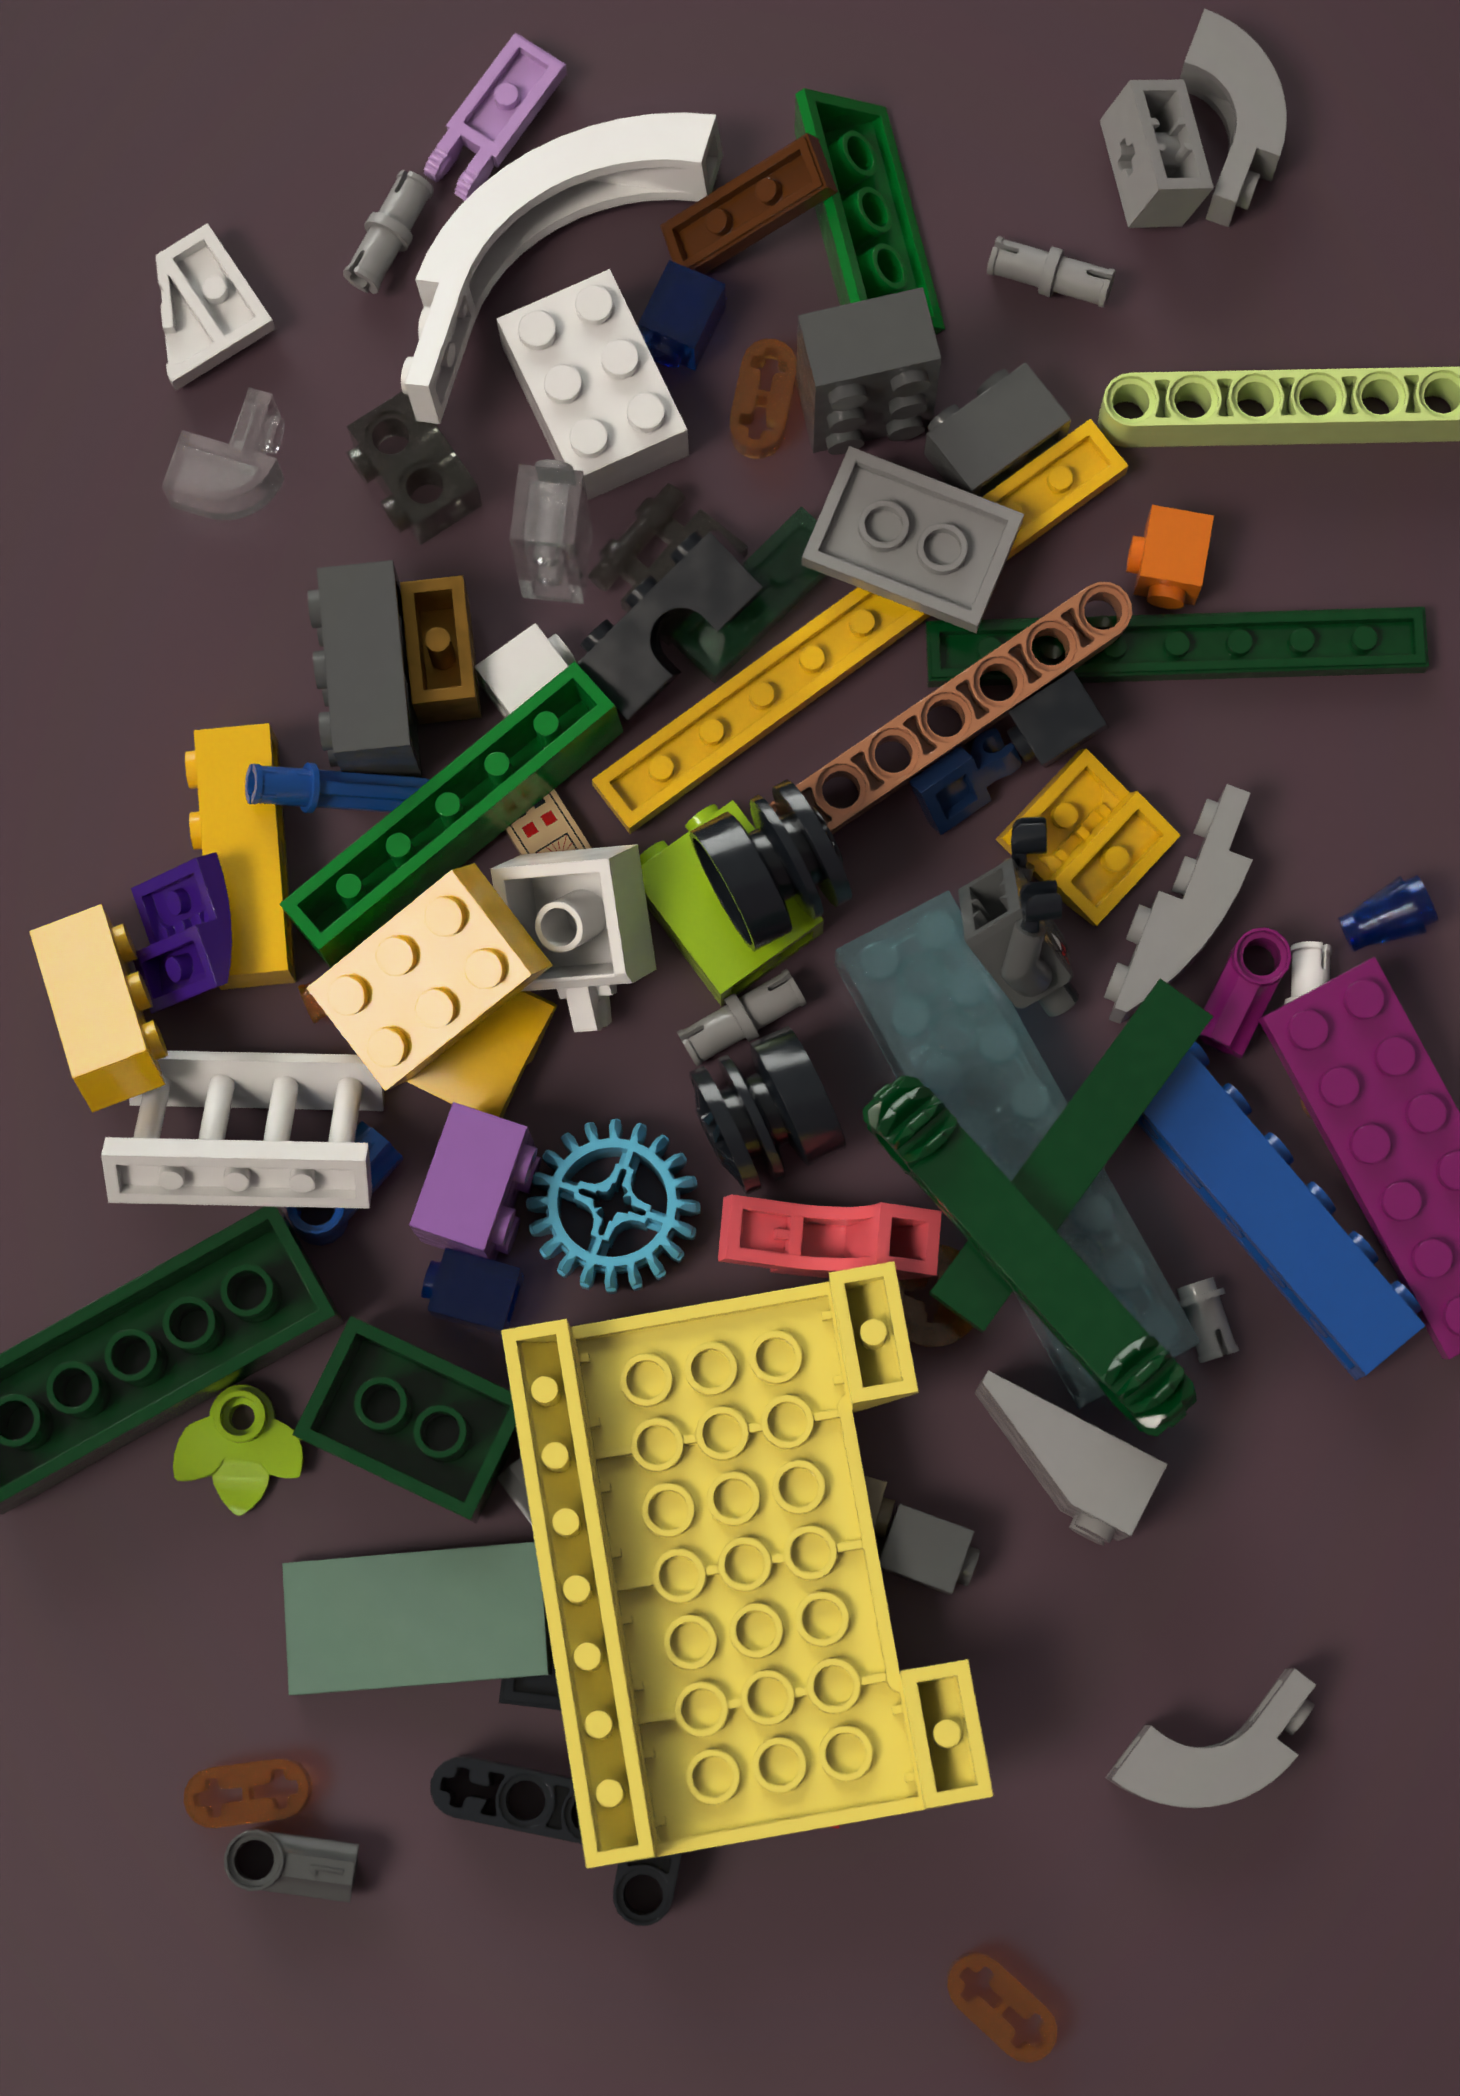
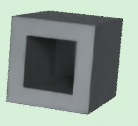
[879,1504,981,1595]

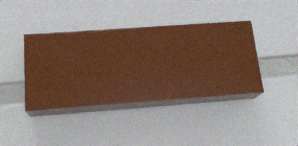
[660,133,838,283]

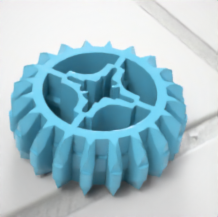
[526,1119,701,1294]

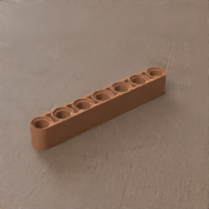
[769,582,1132,835]

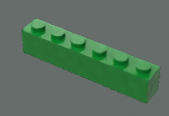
[280,661,624,968]

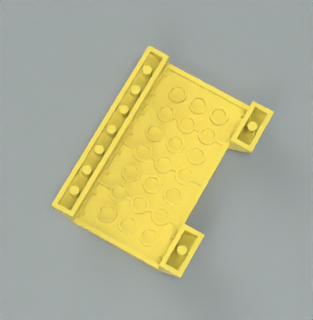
[501,1261,994,1869]

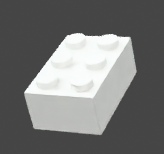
[497,269,689,505]

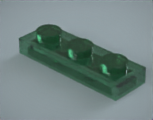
[670,506,826,684]

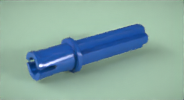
[245,762,429,814]

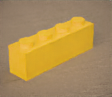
[185,723,296,990]

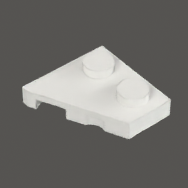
[156,223,276,391]

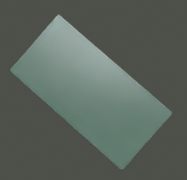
[282,1542,552,1696]

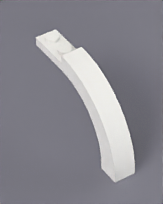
[401,113,723,424]

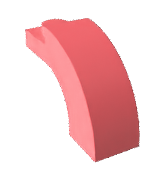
[718,1194,942,1280]

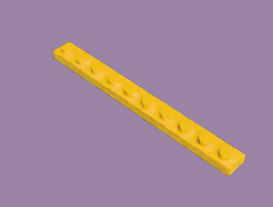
[592,418,1129,834]

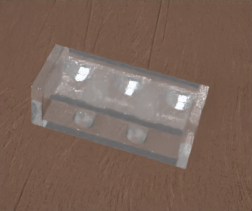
[510,459,592,604]

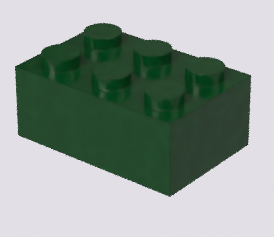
[292,1316,518,1524]

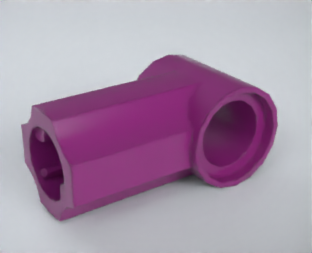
[1198,927,1291,1059]

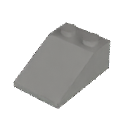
[974,1370,1167,1546]

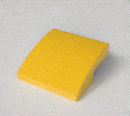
[995,748,1181,926]
[406,991,557,1118]

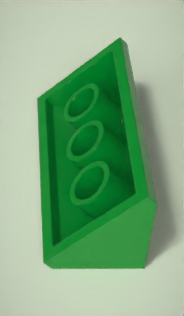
[795,88,945,335]

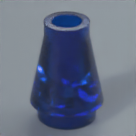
[1338,875,1438,952]

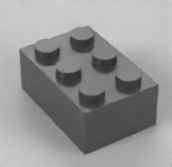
[796,287,941,455]
[308,560,422,777]

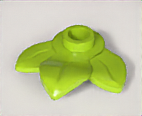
[173,1385,303,1516]

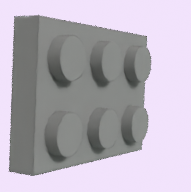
[802,446,1024,633]

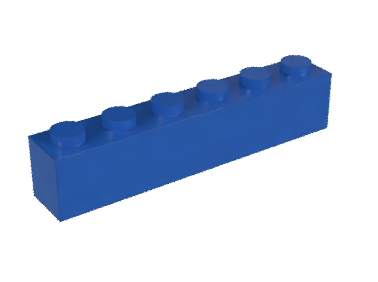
[1136,1041,1426,1381]

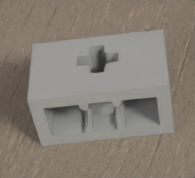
[1100,79,1214,228]

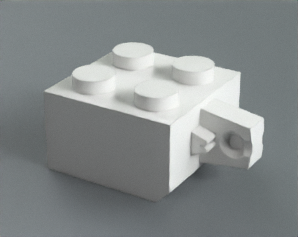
[490,844,656,1032]

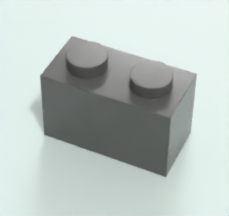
[924,362,1071,497]

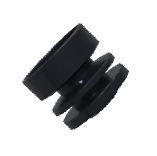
[690,779,852,952]
[689,1026,846,1195]

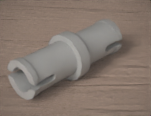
[343,170,434,294]
[987,236,1116,308]
[677,969,807,1067]

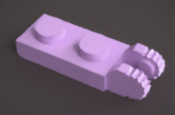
[424,33,567,201]

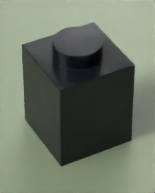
[1007,671,1109,768]

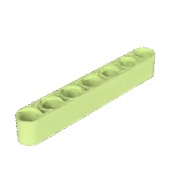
[1098,366,1460,447]

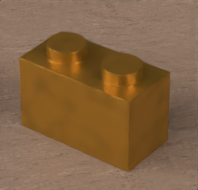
[400,575,481,724]

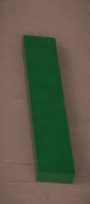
[929,978,1213,1333]

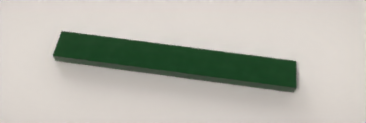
[925,607,1429,687]

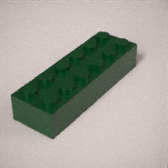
[0,1206,345,1515]

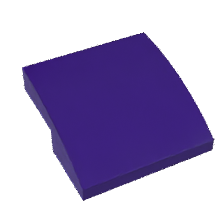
[131,852,232,1014]

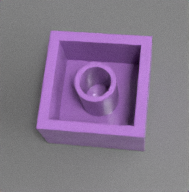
[409,1102,542,1266]

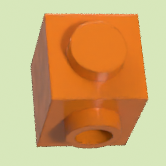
[1126,505,1214,609]

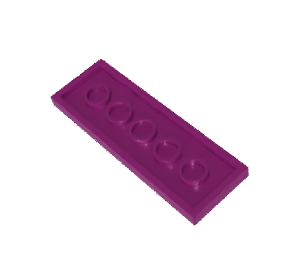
[1258,957,1460,1360]

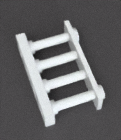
[101,1051,385,1209]

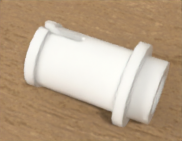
[1284,941,1332,1005]

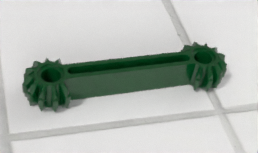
[862,1075,1197,1437]

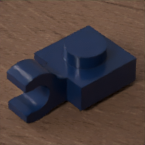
[909,727,1022,835]

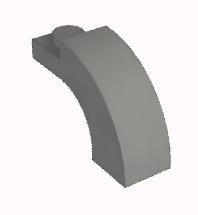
[1180,9,1287,227]
[1105,1668,1316,1808]

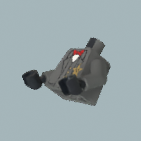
[958,817,1079,1017]

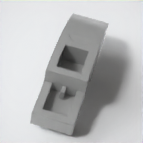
[1104,784,1253,1024]

